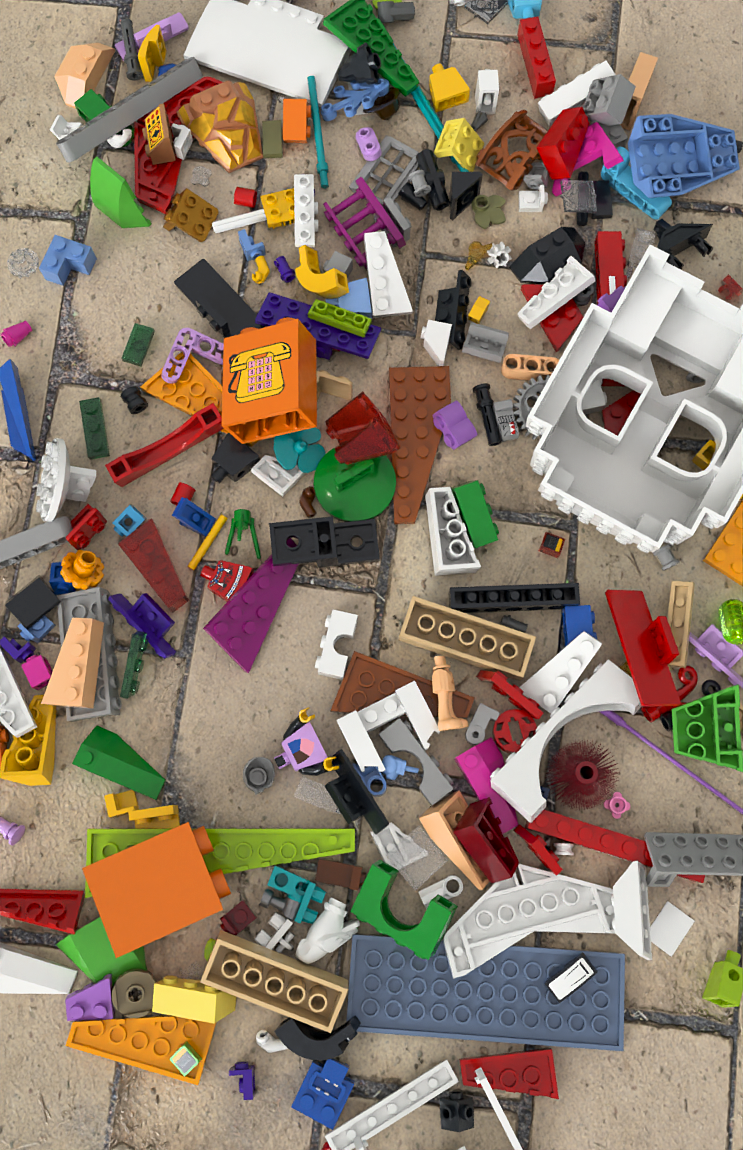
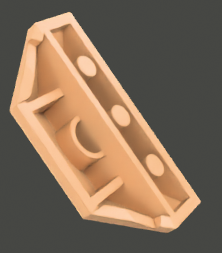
[55,42,115,108]

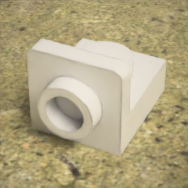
[171,123,193,160]
[518,185,548,212]

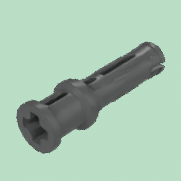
[120,19,143,80]

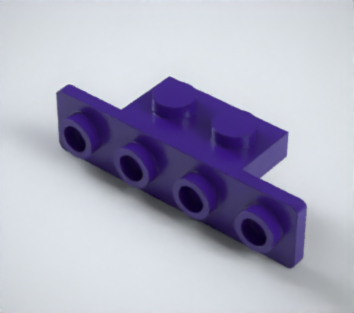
[108,593,176,659]

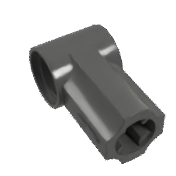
[377,1,415,23]

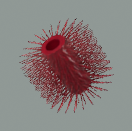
[546,740,620,811]

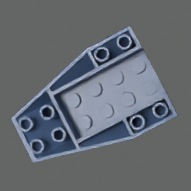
[628,114,740,198]

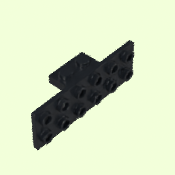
[174,259,265,338]

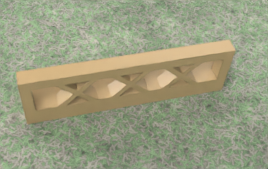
[667,581,695,670]

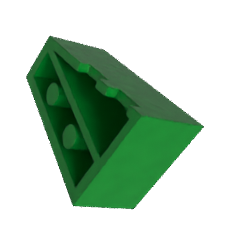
[451,480,499,548]

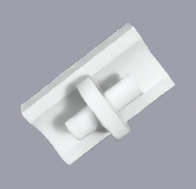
[254,912,295,953]

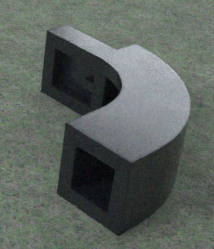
[274,1015,361,1060]

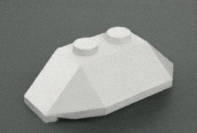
[611,861,652,960]

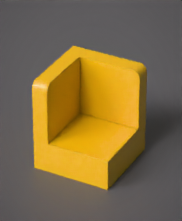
[104,790,139,818]

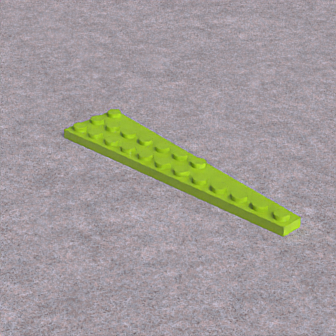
[85,828,355,898]

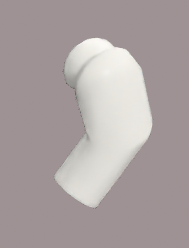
[256,1030,288,1053]

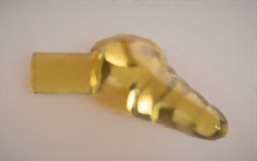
[465,241,492,270]

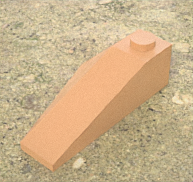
[419,790,489,890]

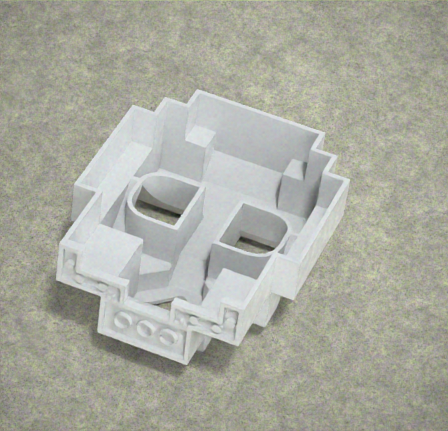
[526,245,743,553]

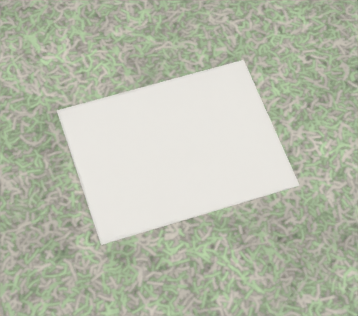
[650,901,695,957]

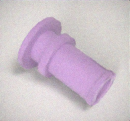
[0,816,25,846]

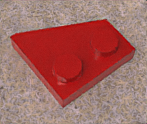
[513,824,563,876]

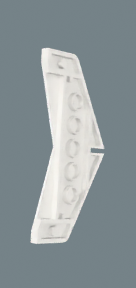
[443,864,616,979]

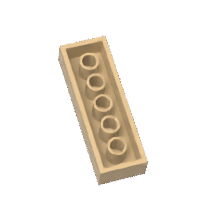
[399,596,536,681]
[200,930,348,1033]

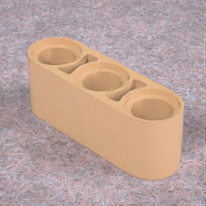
[501,354,559,381]

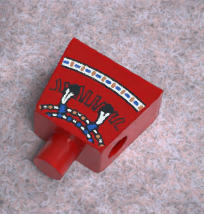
[200,560,255,602]

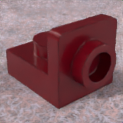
[220,900,257,936]

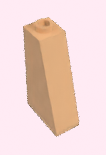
[620,52,658,131]

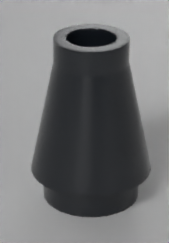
[398,182,427,211]

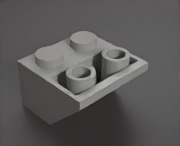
[583,74,636,126]

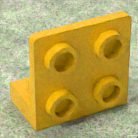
[128,805,180,828]

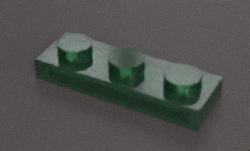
[79,397,110,460]
[120,631,148,699]

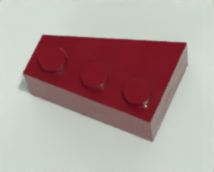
[453,797,519,883]

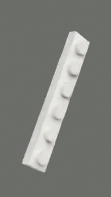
[325,1059,459,1150]

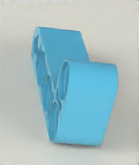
[601,146,672,220]

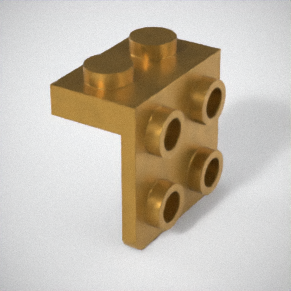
[163,188,218,242]

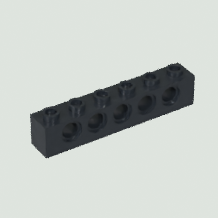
[448,583,580,613]

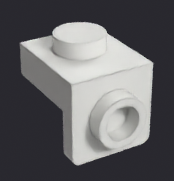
[50,115,83,140]

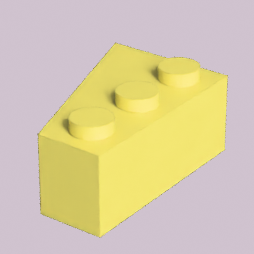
[152,976,236,1024]

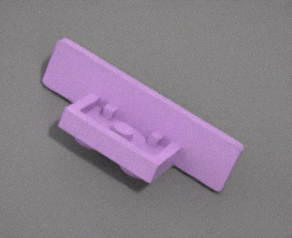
[115,12,189,61]
[689,623,743,688]

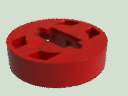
[493,709,537,754]

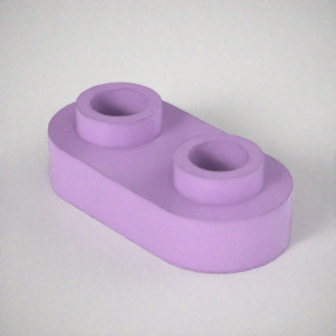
[356,127,382,161]

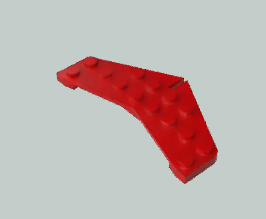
[134,76,223,214]

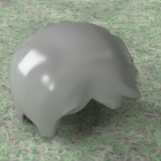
[243,757,275,795]

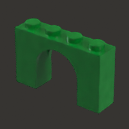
[350,860,458,960]

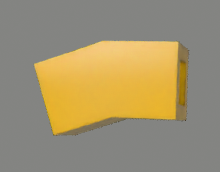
[468,296,490,324]

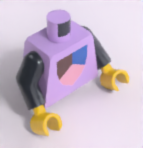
[274,707,339,776]

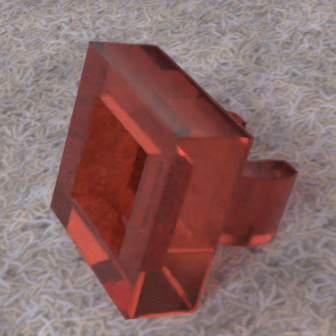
[718,274,743,301]

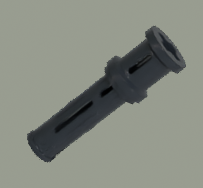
[472,383,501,446]

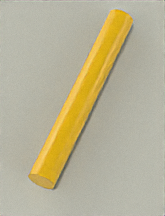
[187,514,228,571]

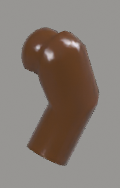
[299,486,317,518]

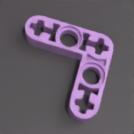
[161,328,224,384]

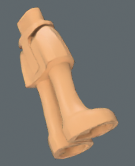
[432,656,469,731]

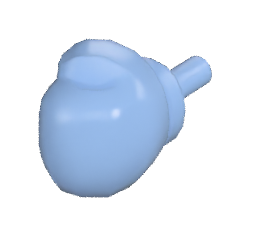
[382,755,419,780]

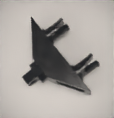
[653,219,713,269]

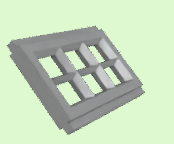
[349,135,419,206]

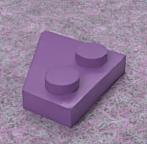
[65,974,115,1021]

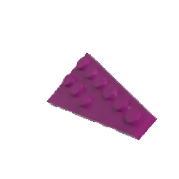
[203,538,298,673]

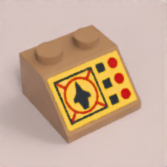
[142,103,176,165]

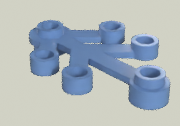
[321,78,390,121]

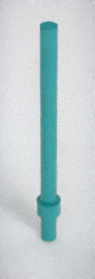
[307,76,329,188]

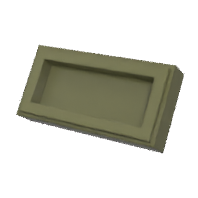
[262,120,283,158]

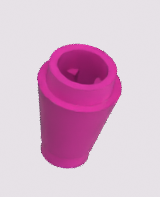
[0,321,32,347]

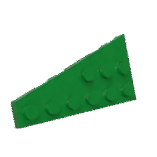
[323,0,419,97]

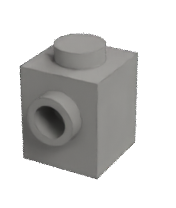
[323,251,353,278]

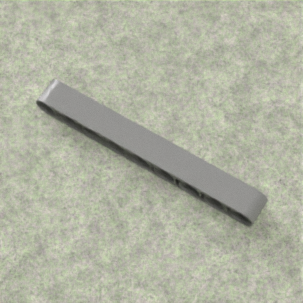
[56,57,203,163]

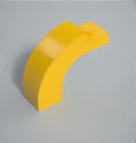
[295,245,349,299]

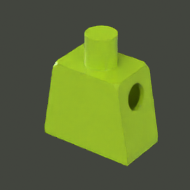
[702,950,743,1008]

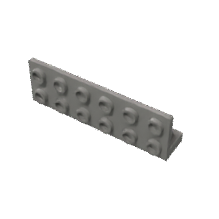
[644,832,743,887]

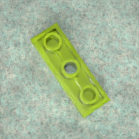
[308,299,372,338]

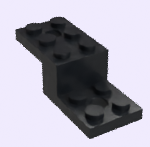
[269,516,380,568]

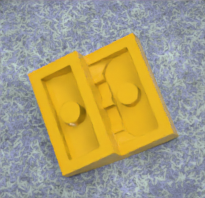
[138,25,167,82]

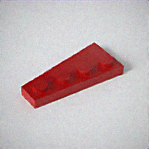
[0,889,85,934]
[459,1048,559,1099]

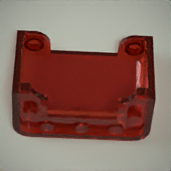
[325,391,401,465]

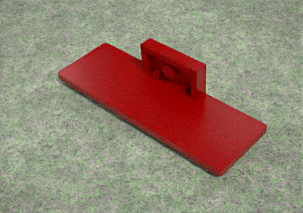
[605,589,681,706]

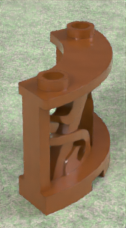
[475,110,548,191]

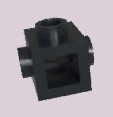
[440,1091,474,1132]

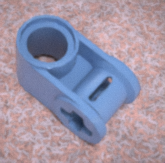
[352,763,387,797]

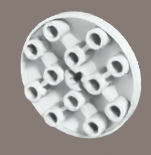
[36,438,96,522]

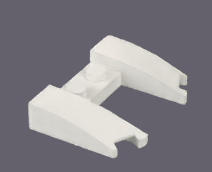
[336,681,440,772]

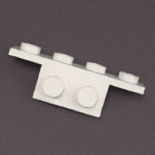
[294,174,318,247]

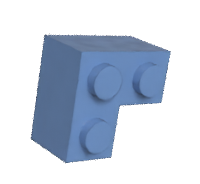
[39,235,97,286]

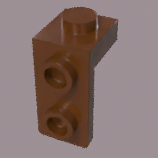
[315,859,366,891]

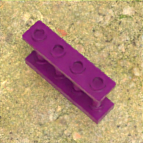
[323,176,406,271]

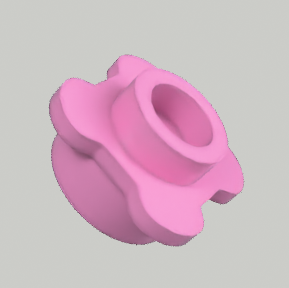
[604,792,630,819]

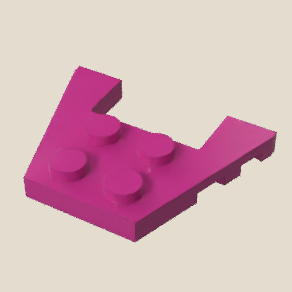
[552,122,624,197]

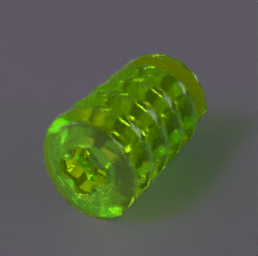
[718,599,743,645]

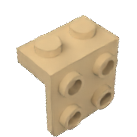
[316,370,353,402]

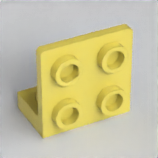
[434,118,484,172]

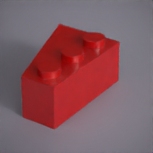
[536,107,589,180]

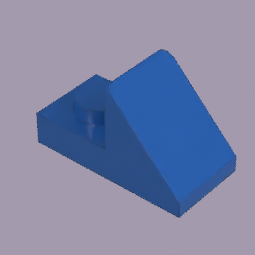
[172,497,216,537]

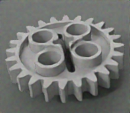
[513,375,550,440]

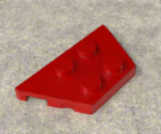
[520,284,584,352]
[601,390,640,436]

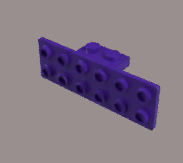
[255,292,381,360]

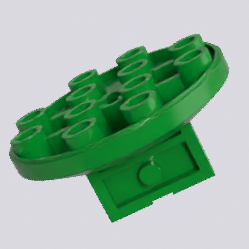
[314,442,396,522]

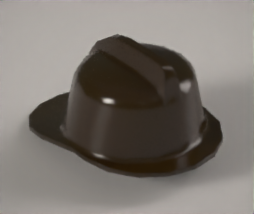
[363,87,400,120]

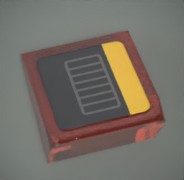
[538,532,565,558]

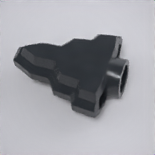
[337,43,381,85]

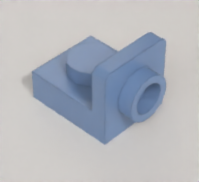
[238,229,266,261]
[17,615,56,644]

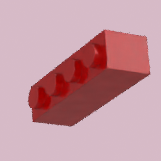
[517,16,556,99]

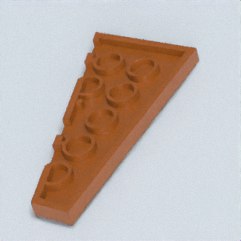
[330,651,475,719]

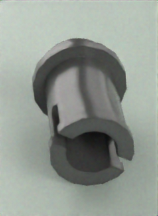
[500,615,528,633]

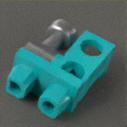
[259,865,326,924]

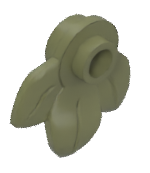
[472,195,506,229]

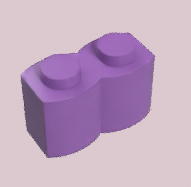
[432,400,478,450]

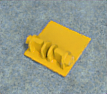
[260,188,295,229]

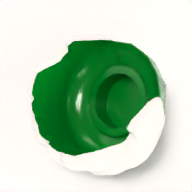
[107,125,135,148]

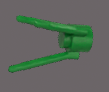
[225,509,261,559]

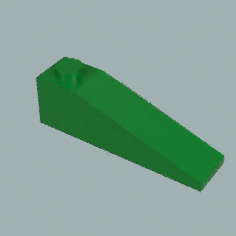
[72,726,166,800]

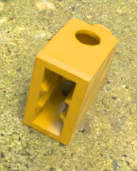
[429,63,470,113]

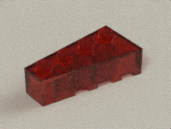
[118,518,189,613]

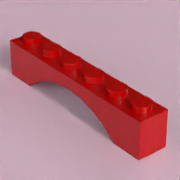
[105,403,224,487]

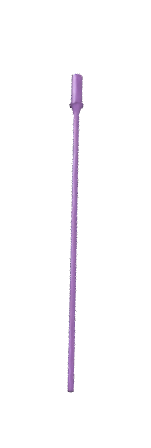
[599,711,743,814]

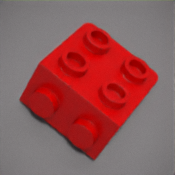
[66,504,108,551]

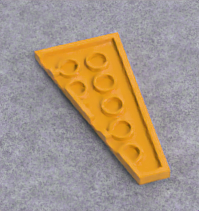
[140,352,259,447]
[66,1015,217,1085]

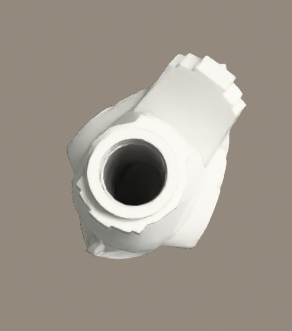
[296,898,360,964]

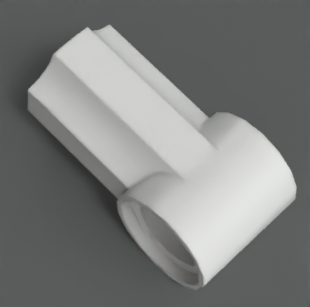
[418,875,463,909]

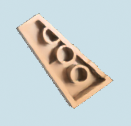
[41,618,104,708]

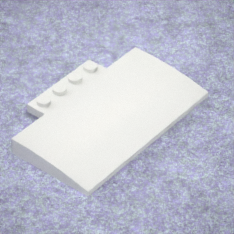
[184,0,351,107]

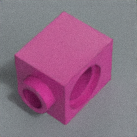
[21,655,53,690]

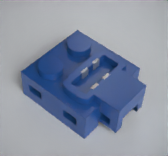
[291,1058,355,1130]

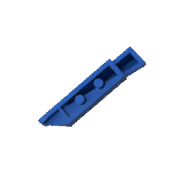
[0,359,36,461]

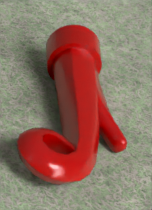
[641,665,698,723]

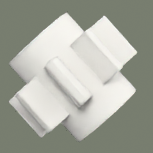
[487,241,512,268]

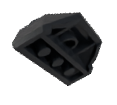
[509,227,585,284]

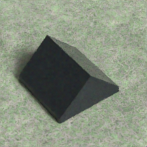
[449,172,483,221]
[5,575,61,629]

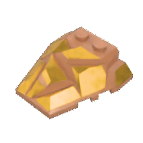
[176,80,263,173]

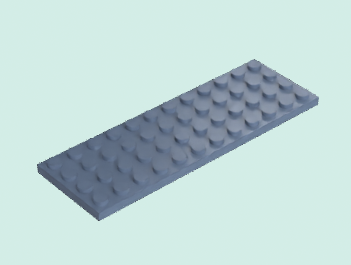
[346,934,625,1051]

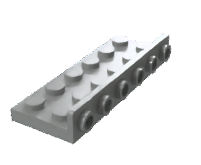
[57,587,122,722]

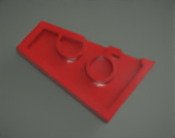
[476,670,544,720]

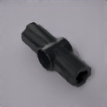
[416,149,450,211]

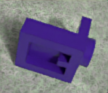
[0,637,36,663]
[229,1062,255,1100]

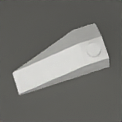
[0,942,78,994]

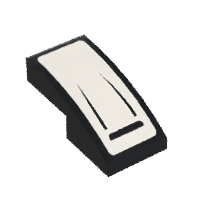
[545,952,598,1003]

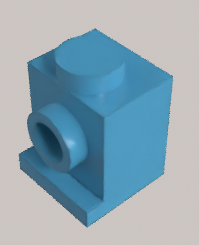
[112,504,147,537]

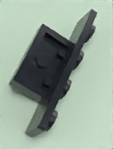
[435,270,471,350]
[324,749,389,834]

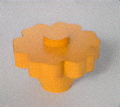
[60,550,104,590]

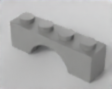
[379,718,453,806]

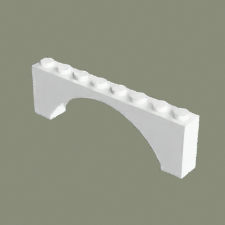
[490,659,642,823]

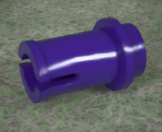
[274,256,295,283]

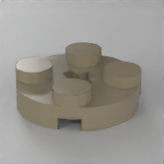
[112,969,157,1018]

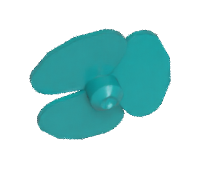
[273,427,326,473]

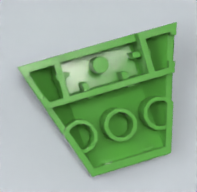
[90,156,152,228]
[671,684,743,772]
[55,917,147,986]

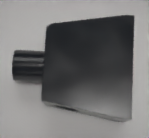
[210,433,260,484]

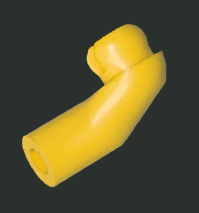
[252,256,270,284]

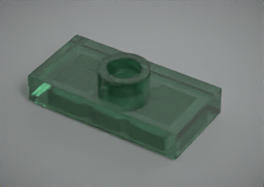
[121,323,155,367]

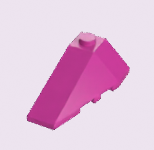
[454,737,518,834]

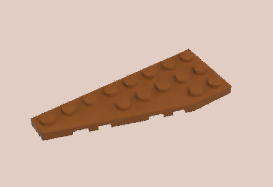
[389,366,451,524]

